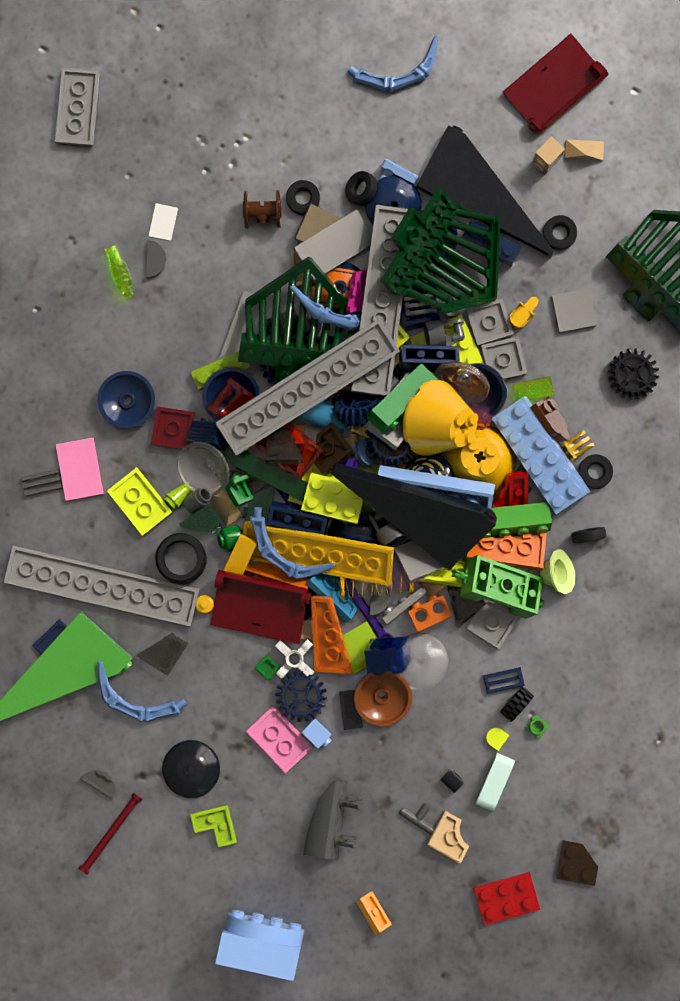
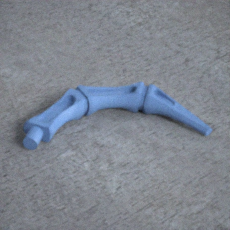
[348,36,439,92]
[290,285,362,331]
[249,507,335,579]
[98,661,187,722]

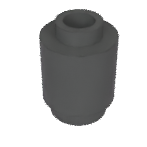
[184,488,211,514]

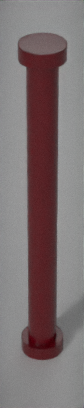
[78,792,142,875]

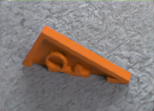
[244,563,308,589]

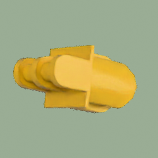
[509,297,539,329]
[560,430,594,462]

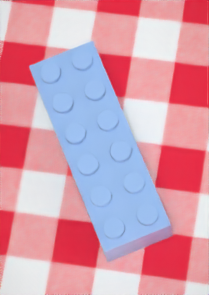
[492,396,591,514]
[373,465,495,510]

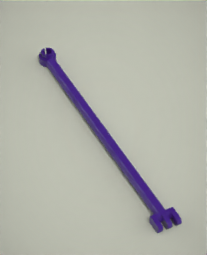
[270,459,394,648]

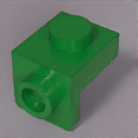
[225,474,254,508]

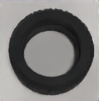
[155,533,207,584]

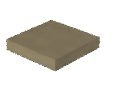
[294,204,341,242]

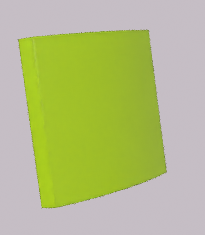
[343,621,387,675]

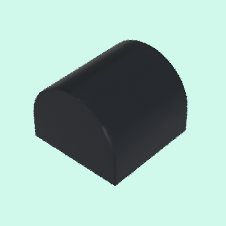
[440,768,465,793]

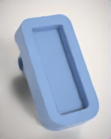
[380,159,419,184]

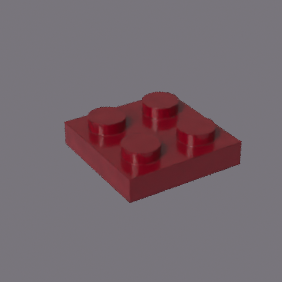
[151,406,195,450]

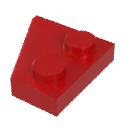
[491,471,528,508]

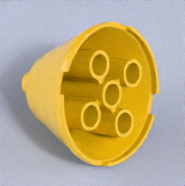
[403,380,478,456]
[440,423,516,496]

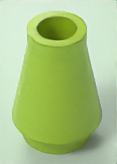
[163,482,192,510]

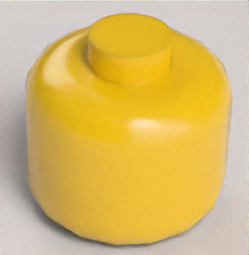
[195,595,214,614]

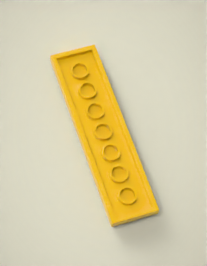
[243,521,394,586]

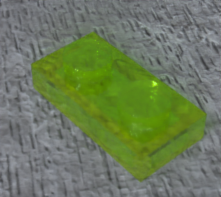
[513,376,554,401]

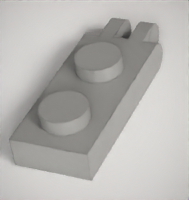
[382,588,426,625]

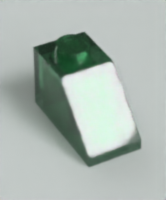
[242,487,275,525]
[179,503,224,534]

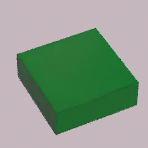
[254,654,281,681]

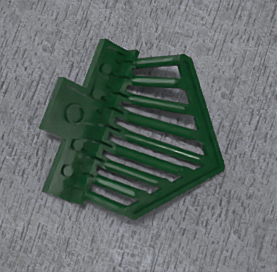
[380,188,500,314]
[606,210,680,330]
[238,257,359,384]

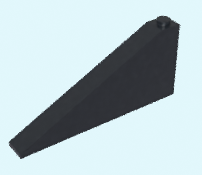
[416,125,554,258]
[331,463,497,570]

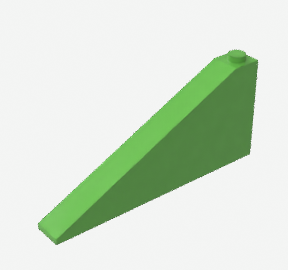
[0,611,133,721]

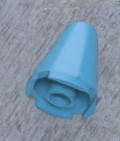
[295,398,347,433]

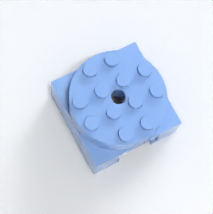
[215,910,304,981]

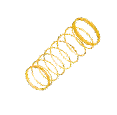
[340,570,414,600]

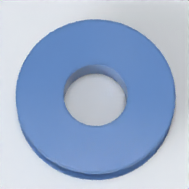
[354,438,379,467]

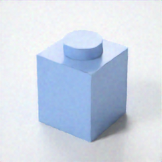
[302,718,332,748]

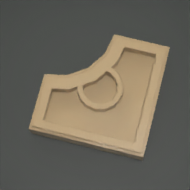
[426,811,469,864]

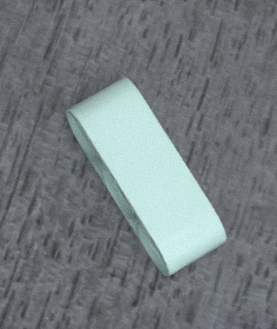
[475,753,515,812]

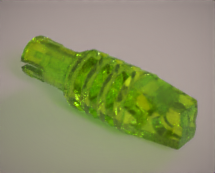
[105,245,134,298]

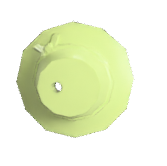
[540,549,575,594]

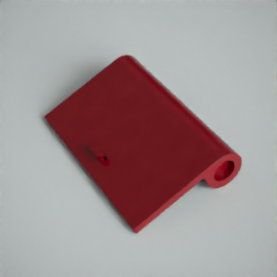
[503,33,609,134]
[210,570,312,644]

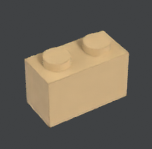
[533,136,565,173]

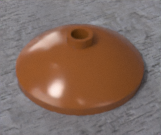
[354,669,412,726]

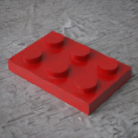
[474,872,540,925]

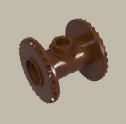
[243,190,282,229]

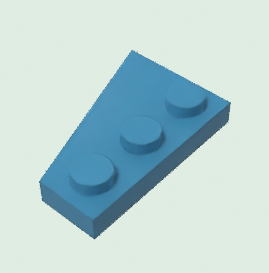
[306,573,358,623]

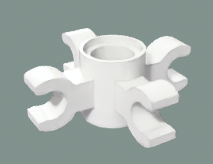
[275,639,315,679]

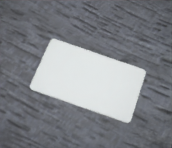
[149,203,178,241]

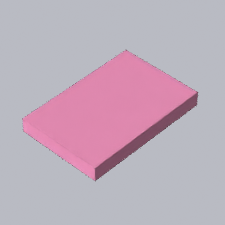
[56,438,104,501]
[246,705,313,774]

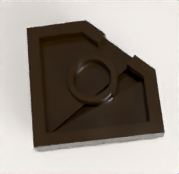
[312,423,355,476]
[556,840,598,886]

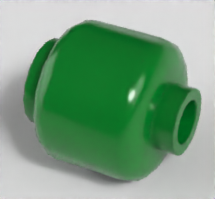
[217,525,243,552]

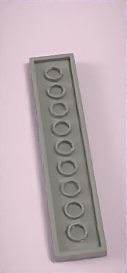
[351,205,408,397]
[215,319,400,455]
[4,545,200,627]

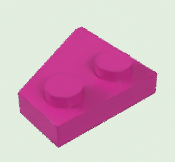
[346,269,367,314]

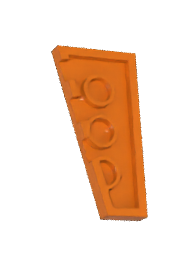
[466,533,547,571]
[311,596,353,674]

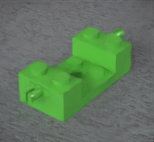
[452,555,544,619]

